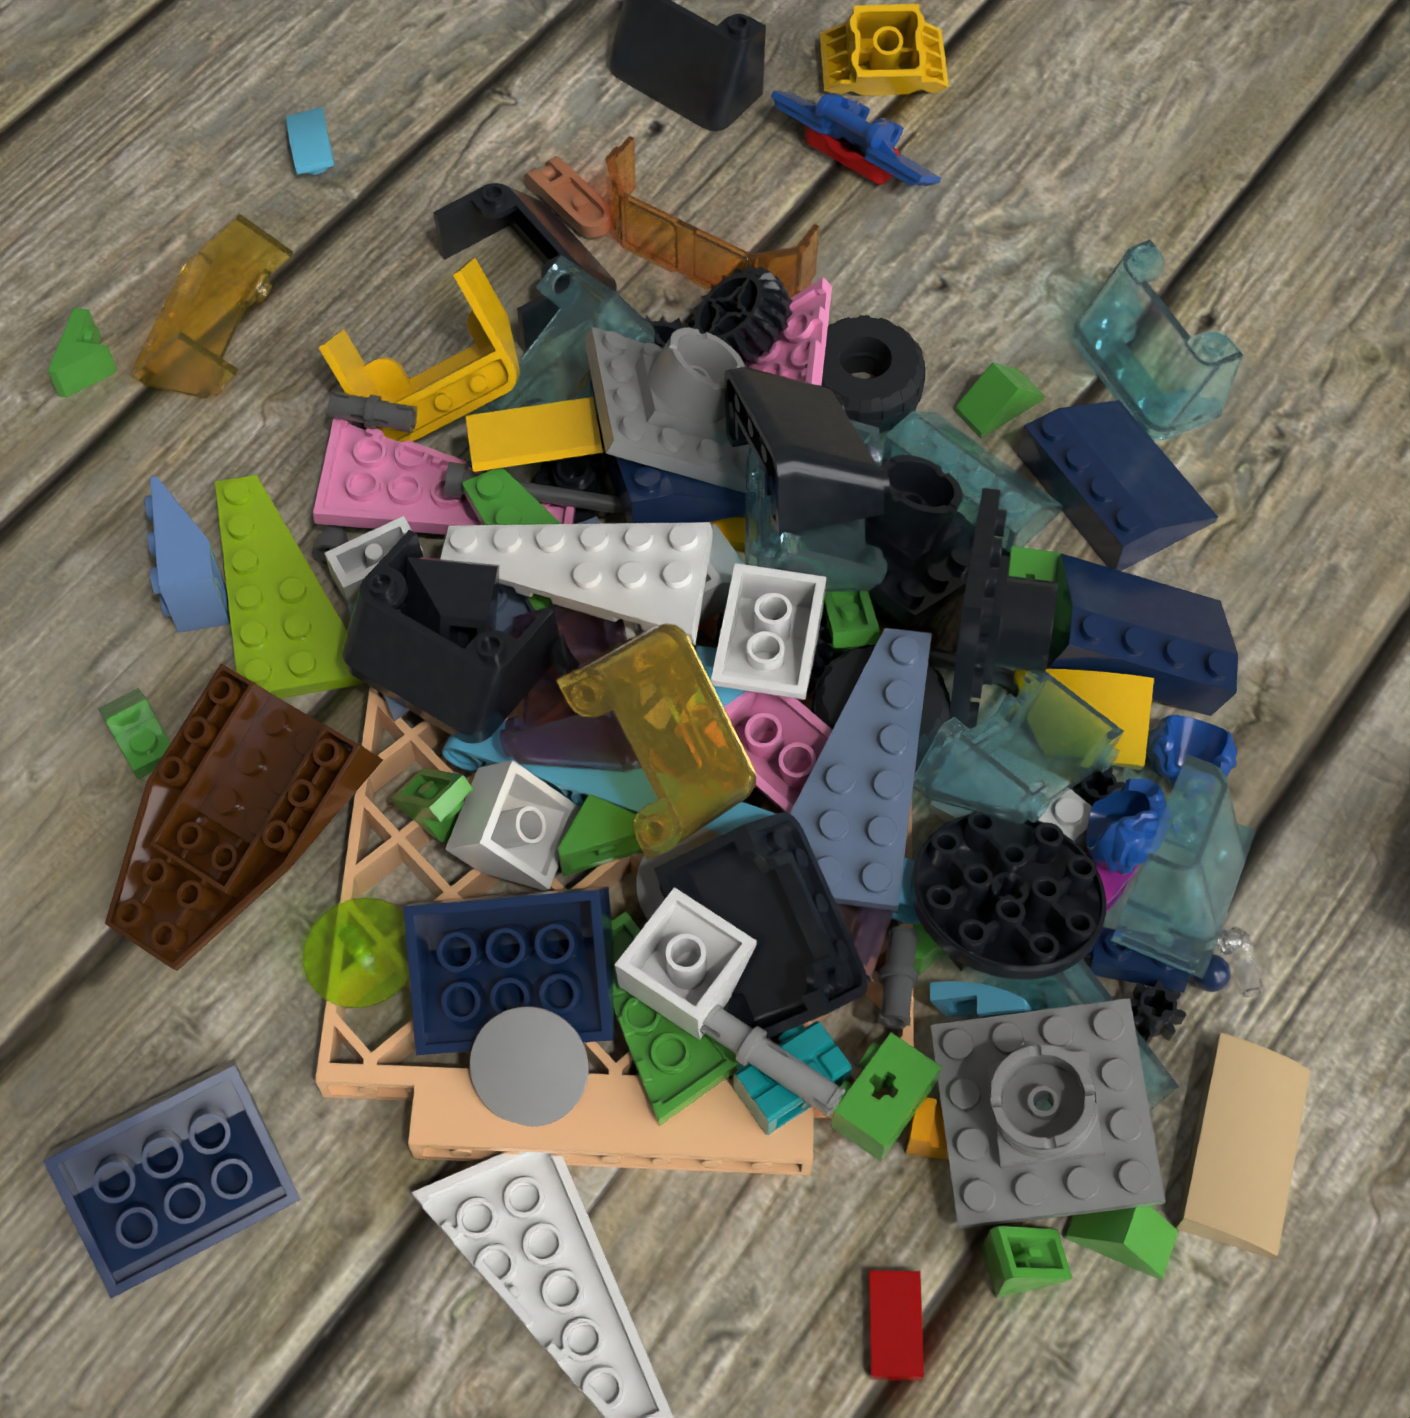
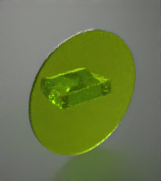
[303,898,410,1008]

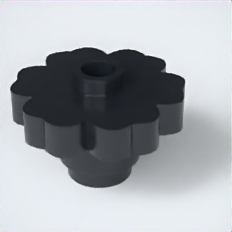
[535,453,618,524]

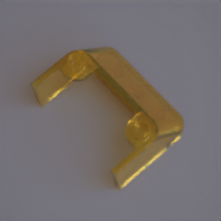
[130,213,293,399]

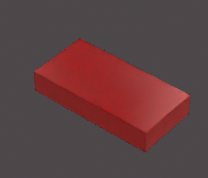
[868,1270,924,1381]

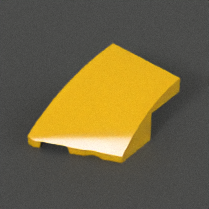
[1013,669,1154,770]

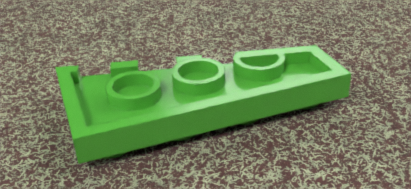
[462,468,569,619]
[612,912,739,1126]

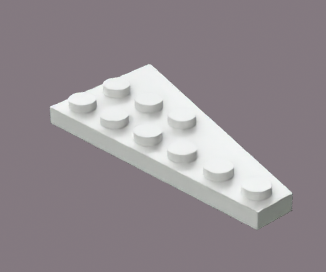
[440,522,713,645]
[411,1152,673,1418]

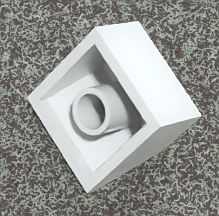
[445,760,580,890]
[615,887,757,1040]

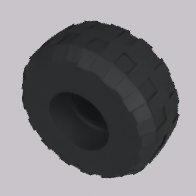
[821,315,925,436]
[811,645,951,772]

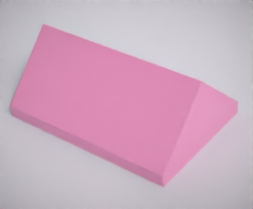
[697,691,832,814]

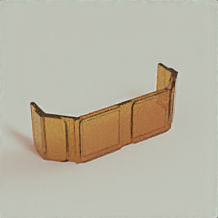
[605,136,819,298]

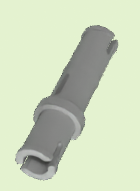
[700,1004,846,1117]

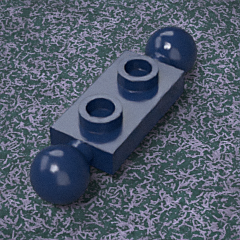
[1084,927,1231,993]

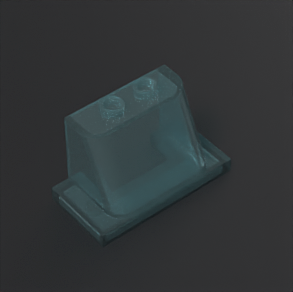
[1111,754,1256,979]

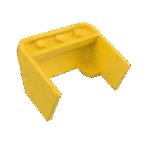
[318,258,520,443]

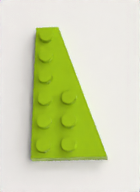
[215,475,366,699]

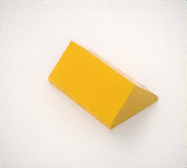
[465,397,603,472]

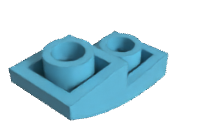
[286,107,335,175]

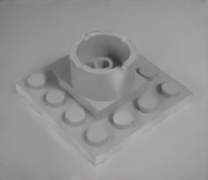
[584,326,765,497]
[930,998,1166,1229]

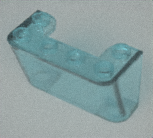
[484,255,655,412]

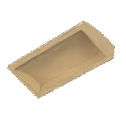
[1175,1033,1310,1259]

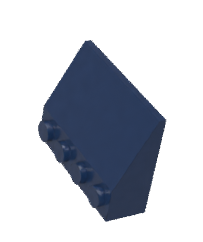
[589,380,758,523]
[1017,400,1218,571]
[1047,553,1238,716]
[404,886,614,1055]
[43,1059,300,1299]

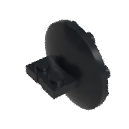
[910,810,1107,980]

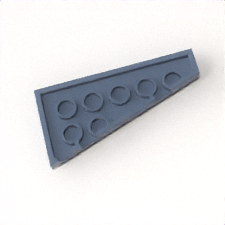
[790,628,932,911]

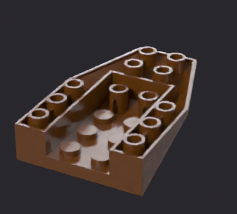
[105,664,383,971]

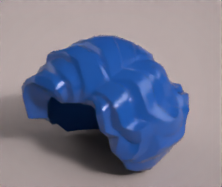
[1146,715,1237,794]
[1086,779,1170,875]

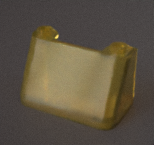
[556,623,756,860]

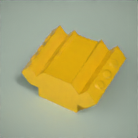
[819,4,949,96]

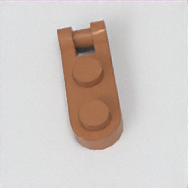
[524,156,612,238]

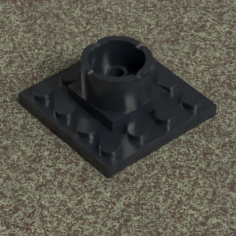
[789,455,1010,629]
[946,488,1058,747]

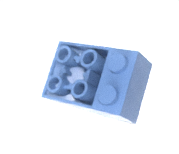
[144,476,230,633]

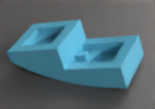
[930,981,1035,1018]

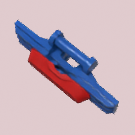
[771,90,941,186]

